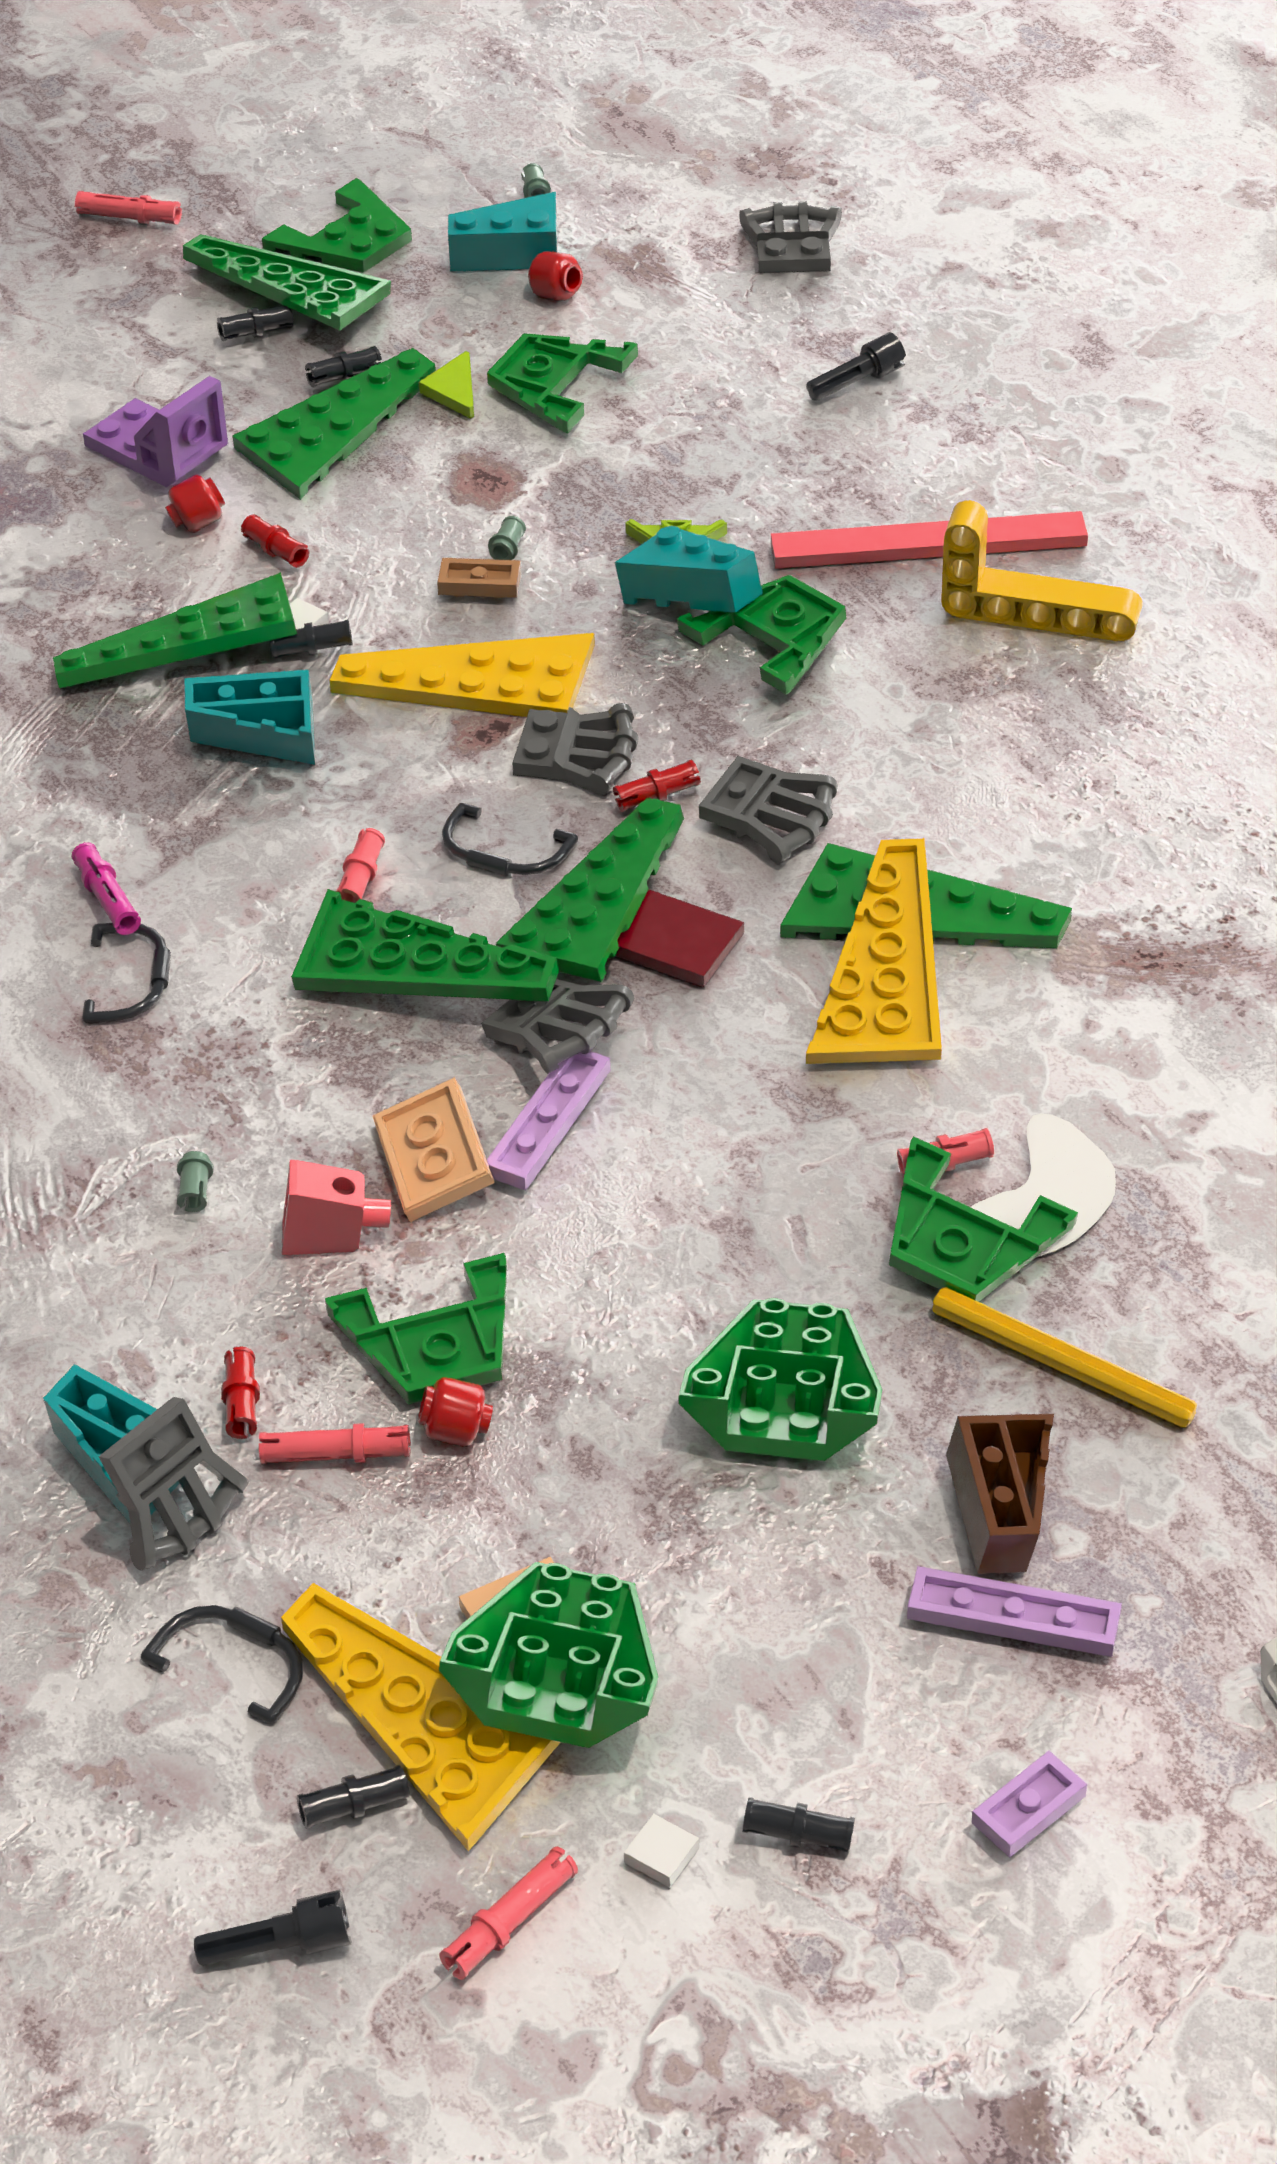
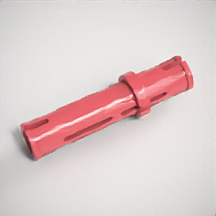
[75,191,182,225]
[259,1423,411,1464]
[439,1846,578,1980]

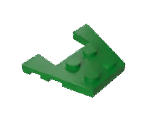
[262,178,412,273]
[487,333,638,434]
[677,575,847,695]
[888,1136,1078,1302]
[325,1253,507,1404]

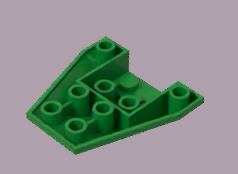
[678,1298,883,1461]
[439,1562,659,1748]

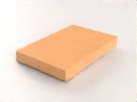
[373,1077,495,1222]

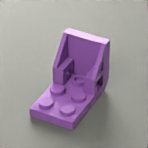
[83,376,228,487]

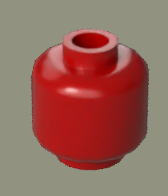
[528,251,583,301]
[165,475,225,533]
[418,1377,493,1447]

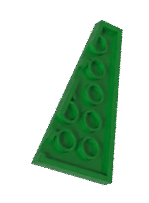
[183,234,391,331]
[232,348,436,500]
[53,572,297,688]
[496,798,684,982]
[780,843,1072,949]
[291,889,559,1001]

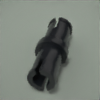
[217,305,294,341]
[305,346,382,387]
[270,619,353,658]
[297,1765,410,1829]
[742,1797,855,1853]

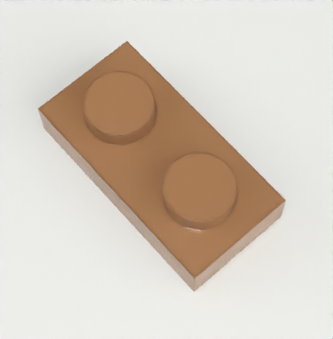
[437,558,521,598]

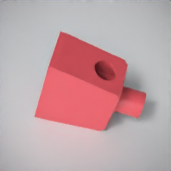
[282,1160,391,1255]

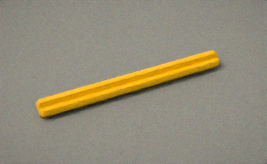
[932,1287,1197,1428]

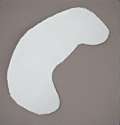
[971,1113,1116,1257]

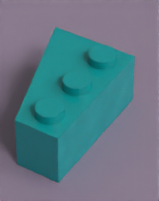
[448,191,558,272]
[614,526,763,612]
[184,670,315,765]
[43,1364,180,1523]

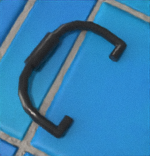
[442,803,578,876]
[83,923,171,1023]
[141,1605,303,1724]

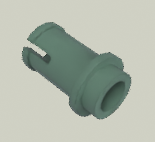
[521,163,551,198]
[488,516,526,560]
[177,1151,214,1212]

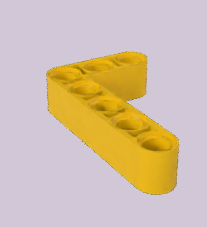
[941,500,1143,641]

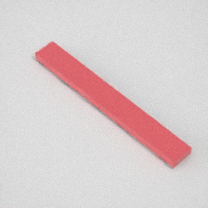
[771,511,1088,569]

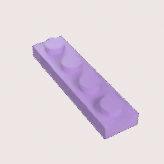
[487,1051,611,1191]
[907,1566,1122,1657]

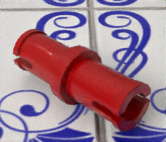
[241,514,310,568]
[613,759,701,812]
[221,1346,260,1439]

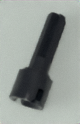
[806,332,906,400]
[194,1890,352,1966]

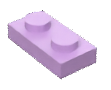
[971,1751,1087,1858]

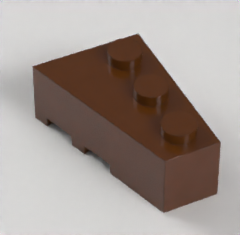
[946,1413,1054,1574]

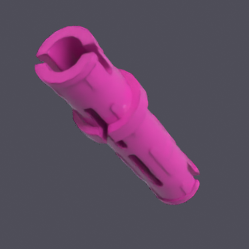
[71,842,141,935]

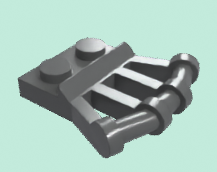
[739,201,842,273]
[512,703,639,795]
[699,756,838,864]
[481,979,634,1074]
[99,1397,249,1571]

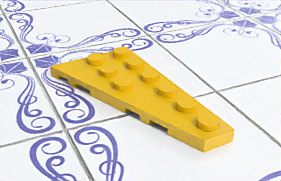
[329,633,595,717]
[806,838,942,1064]
[281,1583,561,1852]

